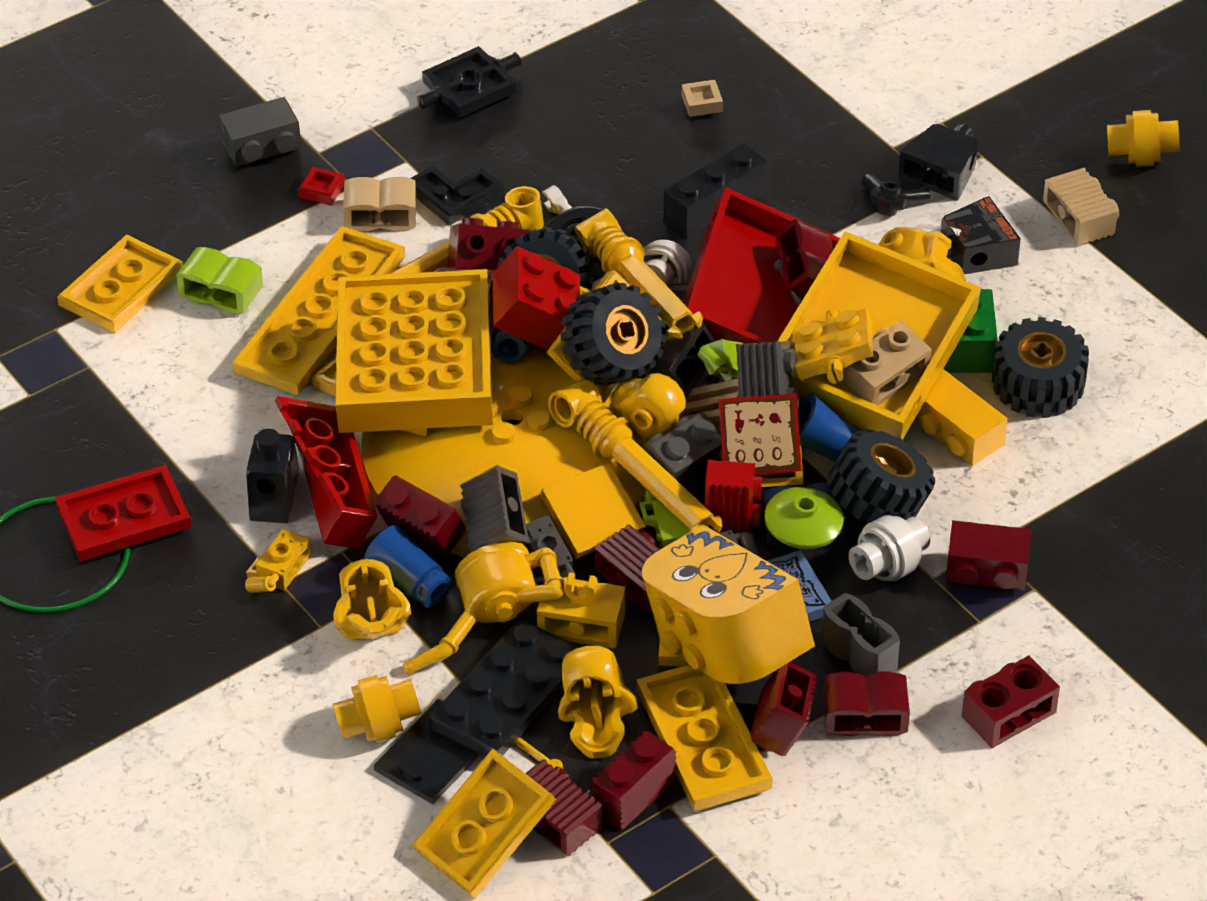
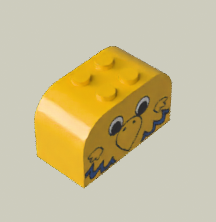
[642,525,815,684]

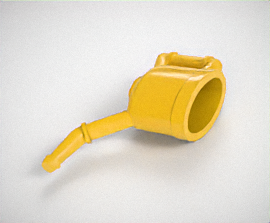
[403,541,565,675]

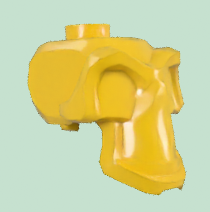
[878,227,967,281]
[610,373,686,446]
[333,559,411,641]
[558,645,637,759]

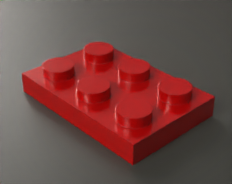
[55,465,192,562]

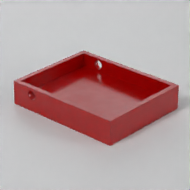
[683,187,840,344]

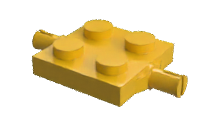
[795,308,873,384]

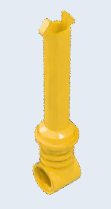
[390,186,544,274]
[574,208,703,339]
[548,379,722,532]

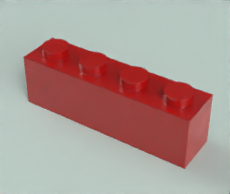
[275,396,377,549]

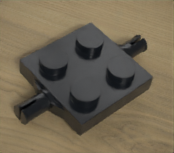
[417,46,522,118]

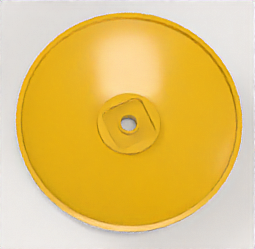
[361,334,647,557]

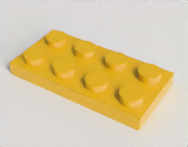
[636,665,773,812]

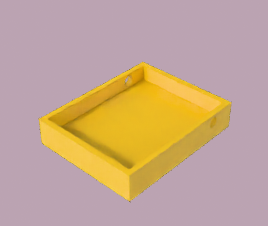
[777,231,981,440]
[335,269,493,433]

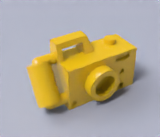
[245,529,312,593]

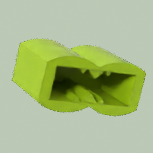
[177,247,263,314]

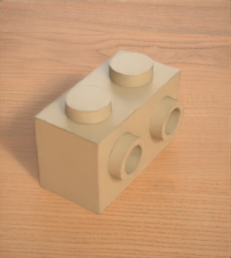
[841,320,932,406]

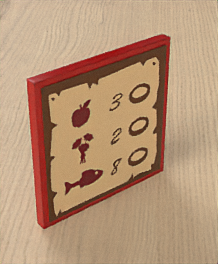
[718,393,802,475]

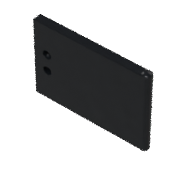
[374,699,480,805]

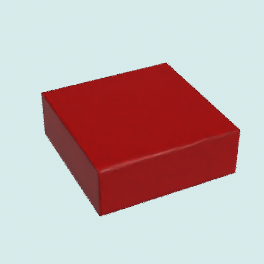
[298,167,345,206]

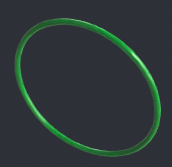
[0,497,130,613]

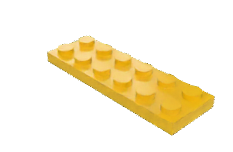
[232,226,405,395]

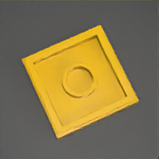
[540,462,646,559]

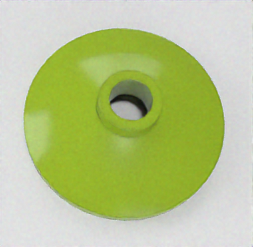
[765,487,844,549]

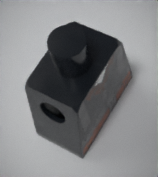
[941,196,1021,274]
[246,429,300,524]

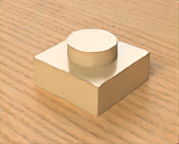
[681,80,723,117]

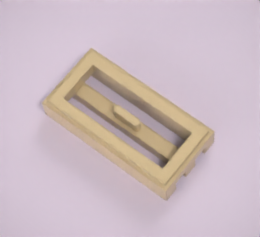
[679,379,739,424]

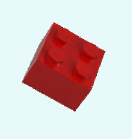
[493,246,580,351]

